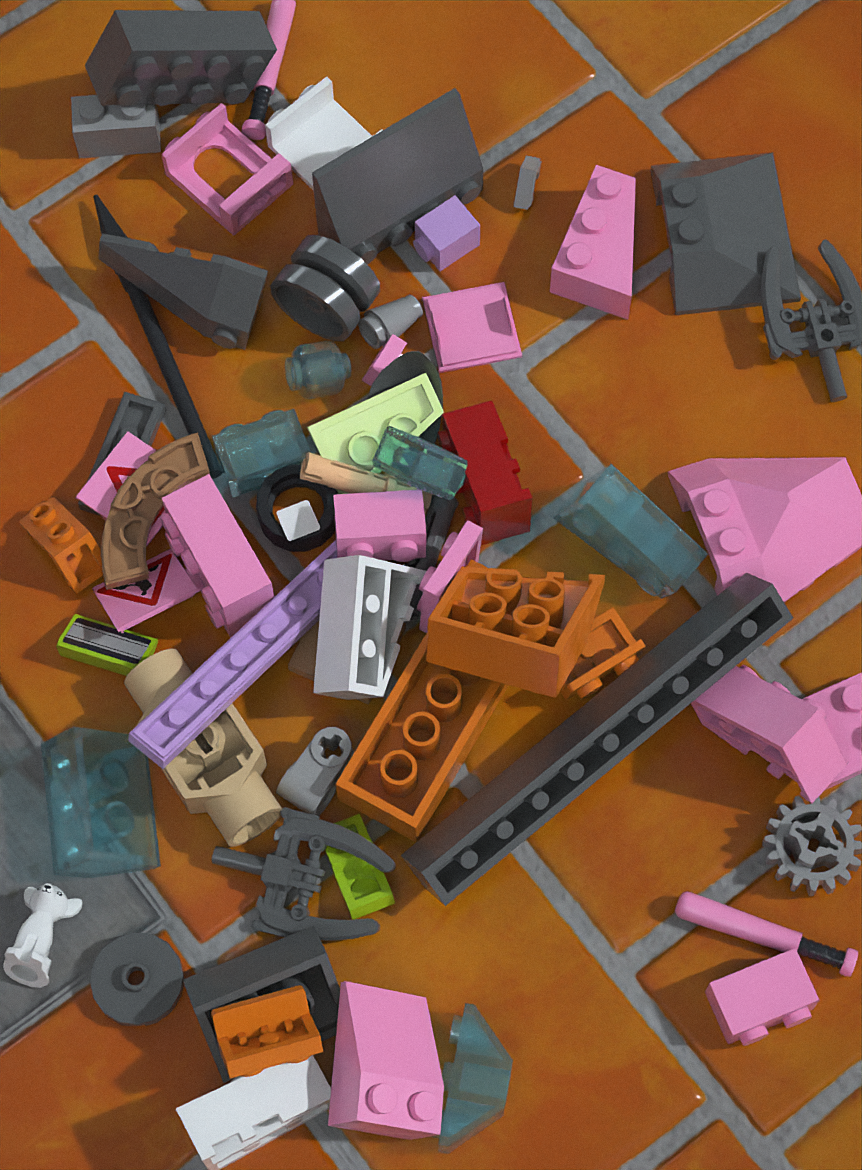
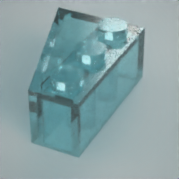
[553,464,708,599]

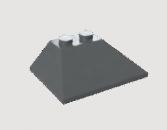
[650,152,801,315]

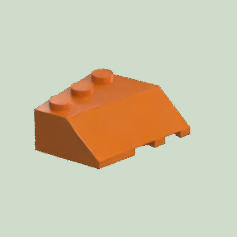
[426,566,605,698]

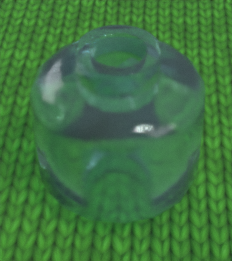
[285,341,351,399]

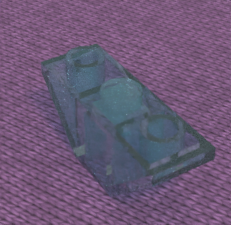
[431,1003,513,1154]

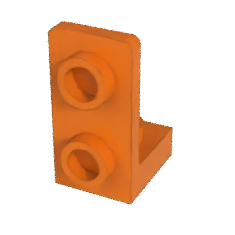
[19,497,103,594]

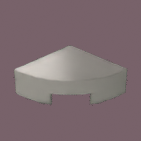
[514,155,542,210]

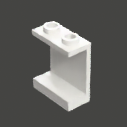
[265,77,383,191]

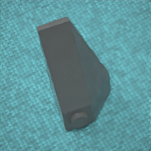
[99,233,268,350]

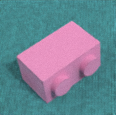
[334,489,427,562]
[705,948,819,1046]

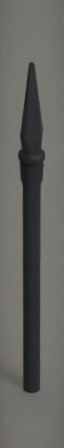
[93,194,223,479]

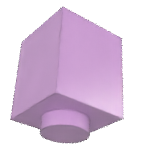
[413,195,480,271]

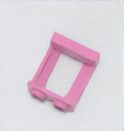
[161,103,293,236]

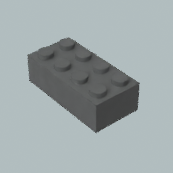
[85,10,277,106]

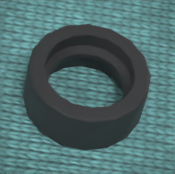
[256,464,338,552]

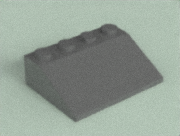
[312,88,483,264]

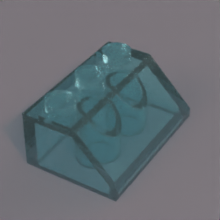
[41,726,161,878]

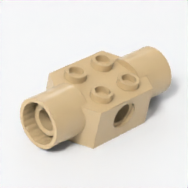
[124,649,282,847]

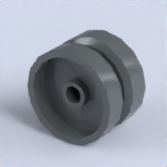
[270,235,380,341]

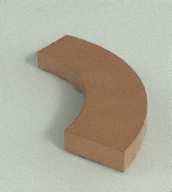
[101,432,210,590]

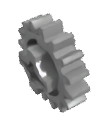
[762,796,862,896]

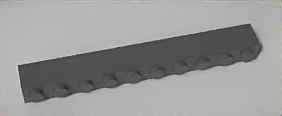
[401,573,793,906]

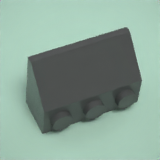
[183,925,340,1083]

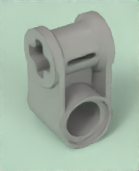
[276,727,354,816]

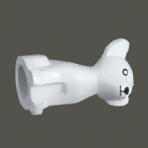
[3,883,82,988]

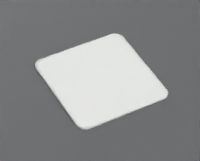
[276,500,320,541]

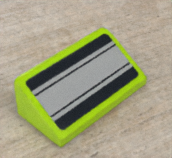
[56,614,158,676]

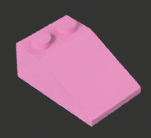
[328,981,444,1140]

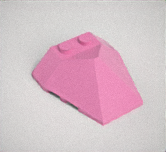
[668,457,862,602]

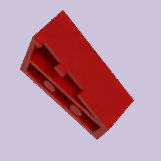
[437,400,533,545]

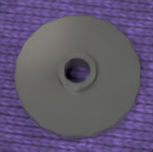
[90,932,184,1027]

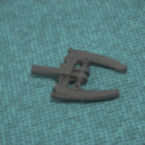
[761,239,862,402]
[212,807,396,941]

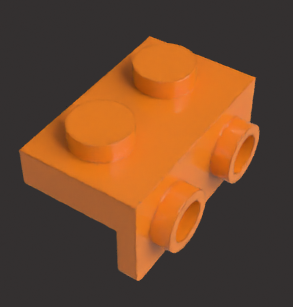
[560,607,646,701]
[211,985,324,1079]

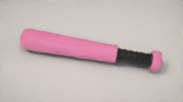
[242,0,296,140]
[675,892,858,977]

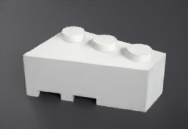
[313,555,426,700]
[176,1055,331,1170]

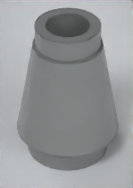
[358,294,423,349]

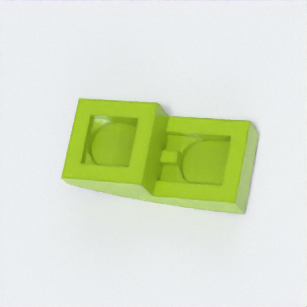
[324,814,395,920]

